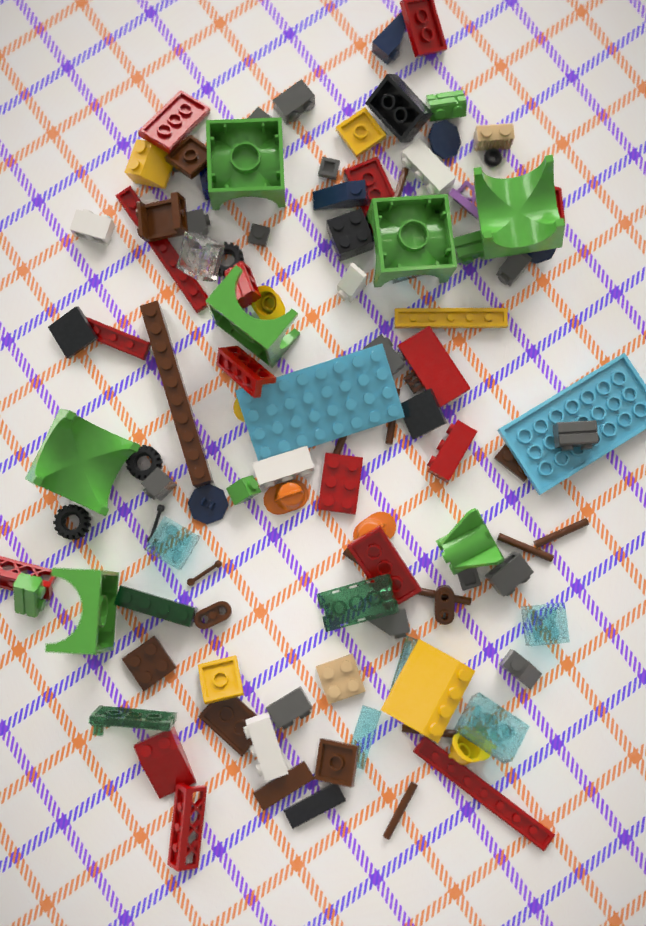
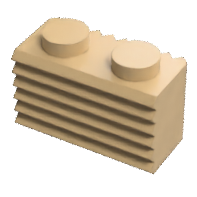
[473,123,515,152]

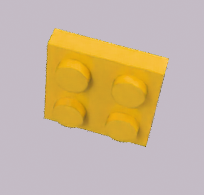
[335,107,386,158]
[198,655,244,705]

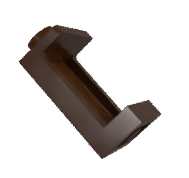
[136,192,188,243]

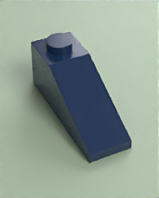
[371,12,406,65]
[313,180,369,211]

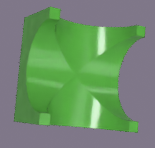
[206,117,286,210]
[473,154,565,260]
[366,194,457,288]
[206,265,300,368]
[25,409,140,517]
[45,568,119,655]

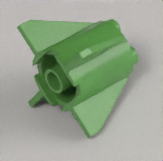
[436,508,504,575]

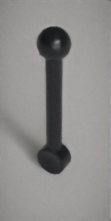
[147,504,165,543]

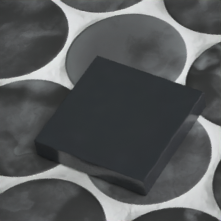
[48,306,98,359]
[401,389,447,440]

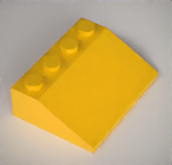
[381,639,475,743]

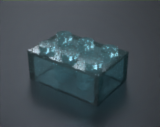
[453,692,530,764]

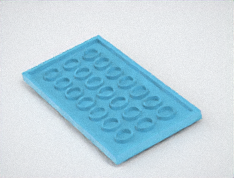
[235,343,405,461]
[497,353,646,495]

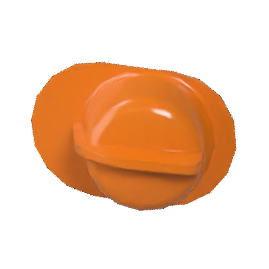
[263,479,309,515]
[353,512,396,540]

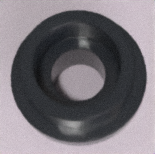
[483,148,502,167]

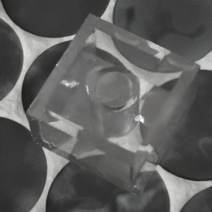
[176,231,225,282]

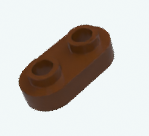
[435,585,455,625]
[194,601,232,629]

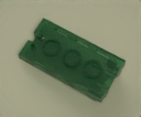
[317,574,399,632]
[89,705,177,736]

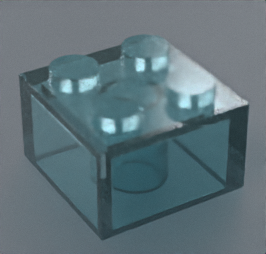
[144,516,201,570]
[521,602,570,646]

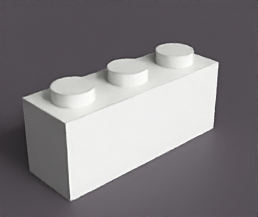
[401,138,456,195]
[252,446,315,489]
[243,712,288,782]

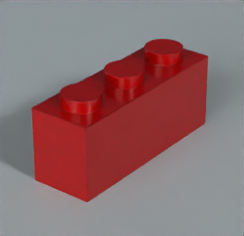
[427,420,478,483]

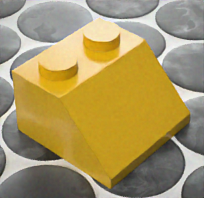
[124,139,173,189]

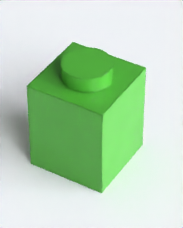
[226,475,261,505]

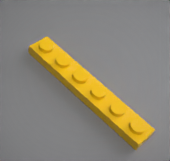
[394,308,508,328]

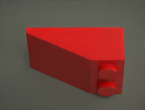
[133,726,197,799]

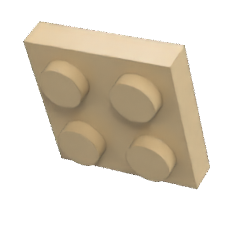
[316,653,366,705]

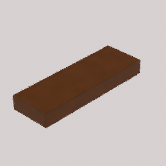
[253,760,314,811]

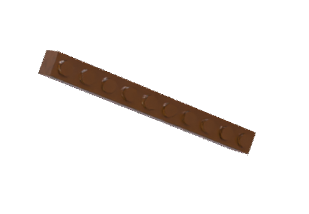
[140,300,214,488]

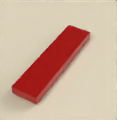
[85,316,151,360]

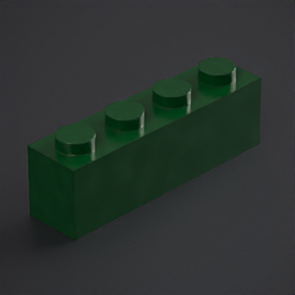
[114,585,198,627]

